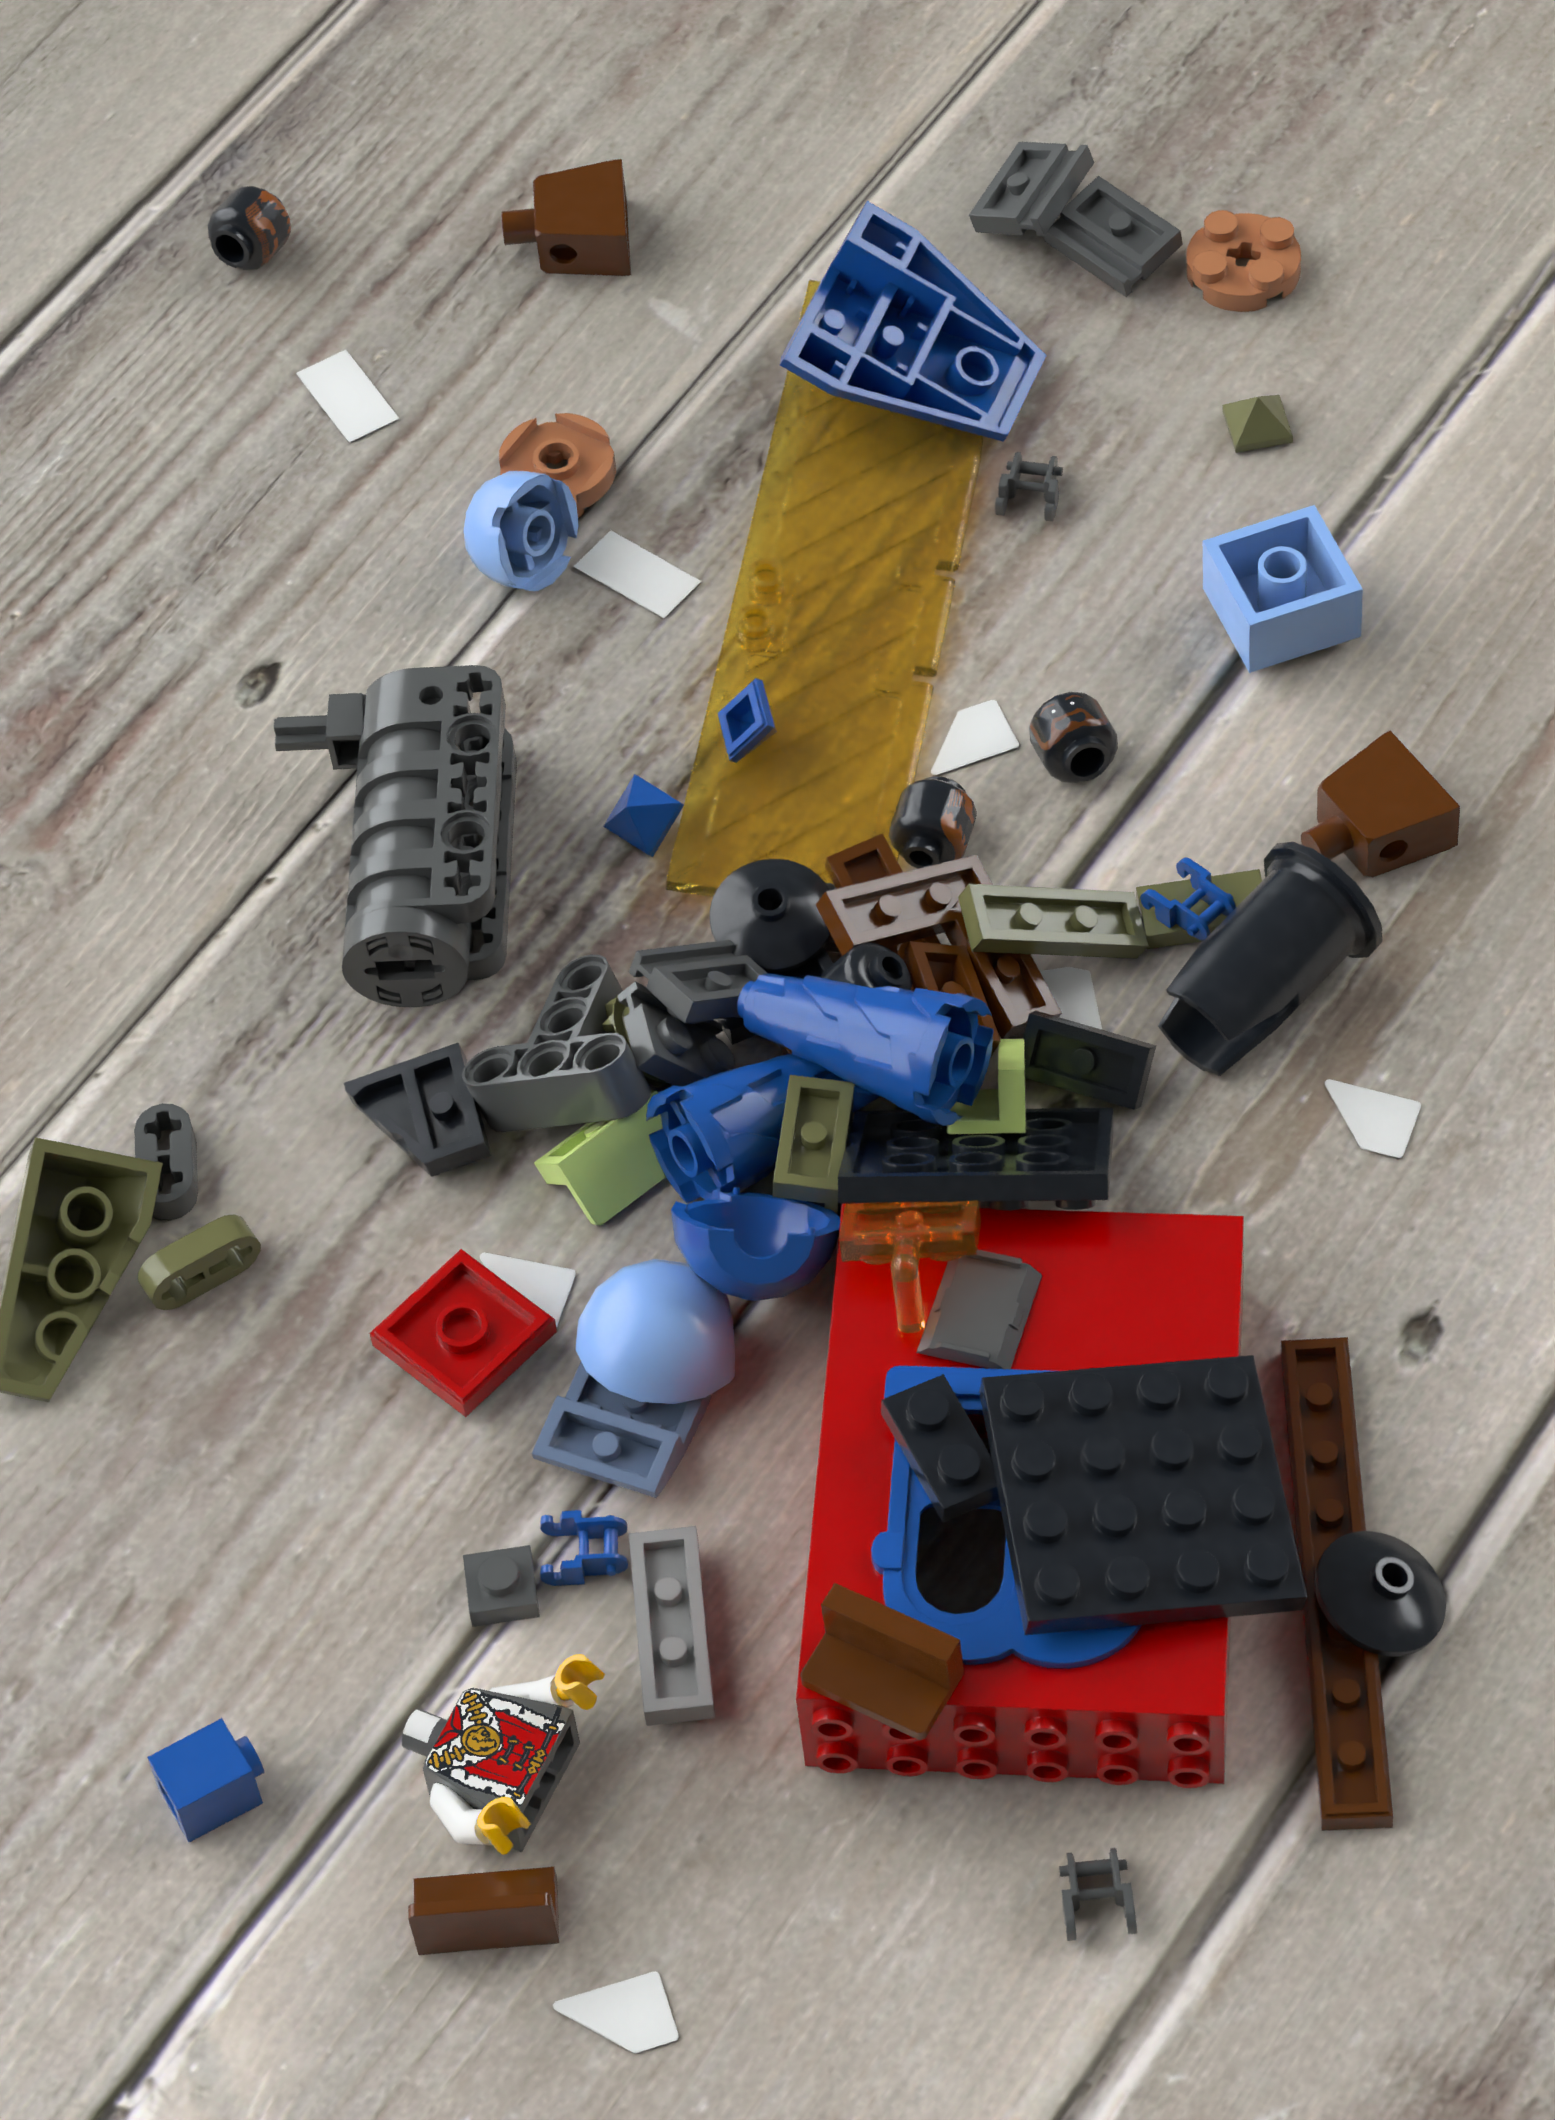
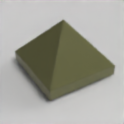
[1222,395,1293,453]

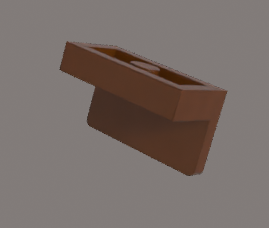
[800,1583,964,1740]
[408,1867,560,1955]

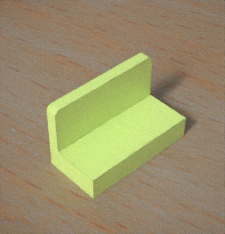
[947,1039,1026,1134]
[534,1090,666,1225]

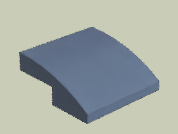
[531,1362,712,1498]

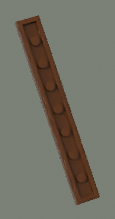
[1281,1337,1393,1831]

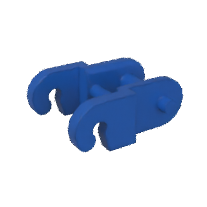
[1140,857,1236,941]
[540,1510,628,1586]

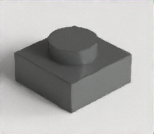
[463,1545,540,1627]

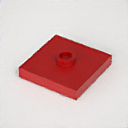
[369,1249,557,1417]

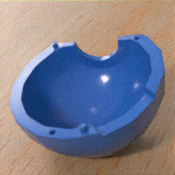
[671,1187,840,1301]

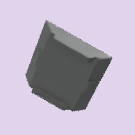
[916,1249,1042,1369]

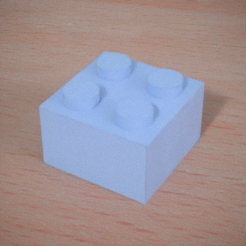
[1203,505,1363,673]

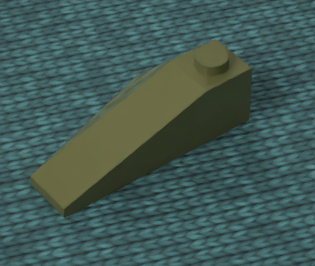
[0,1137,163,1402]

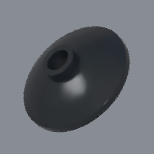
[709,859,831,973]
[1314,1531,1446,1657]

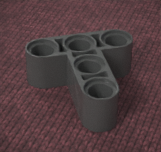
[462,954,652,1132]

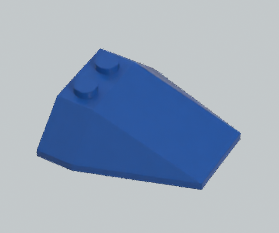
[780,201,1047,442]

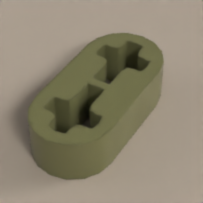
[138,1214,261,1310]

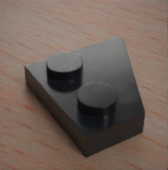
[344,1042,492,1177]

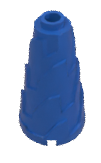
[737,973,994,1126]
[646,1053,880,1203]

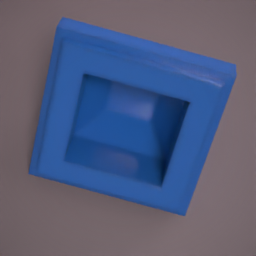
[718,678,777,763]
[603,774,684,857]

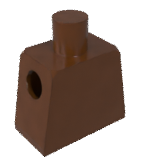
[502,159,631,276]
[1301,730,1460,877]

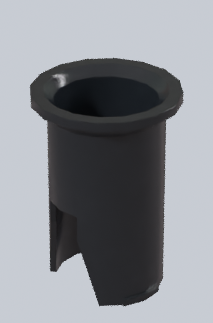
[1158,842,1382,1076]

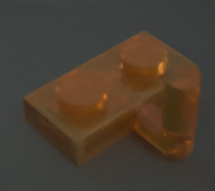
[839,1200,981,1333]

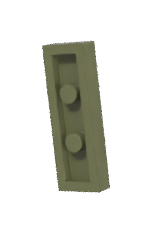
[958,884,1148,959]

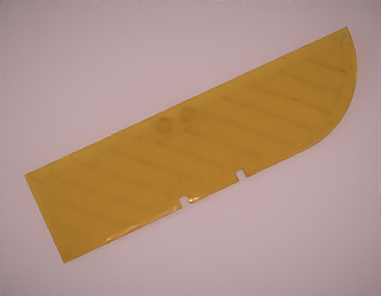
[666,279,983,897]

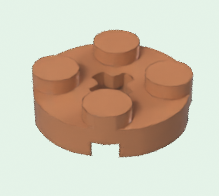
[1186,210,1301,312]
[499,413,616,518]

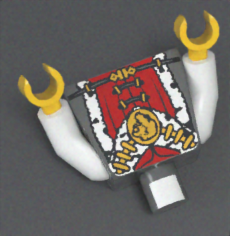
[402,1654,605,1855]

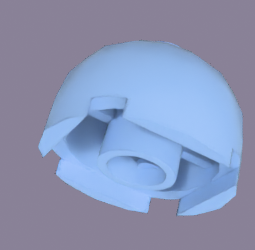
[464,471,579,591]

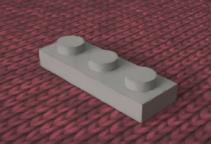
[629,1526,715,1726]

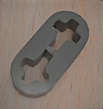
[134,1103,198,1221]

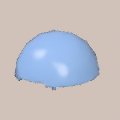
[576,1259,735,1404]

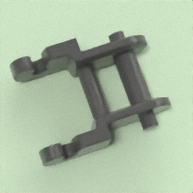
[995,452,1063,521]
[1059,1848,1137,1941]

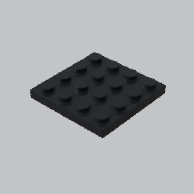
[838,1108,1113,1212]
[979,1355,1307,1635]

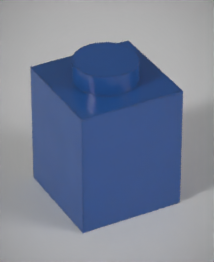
[147,1718,265,1843]

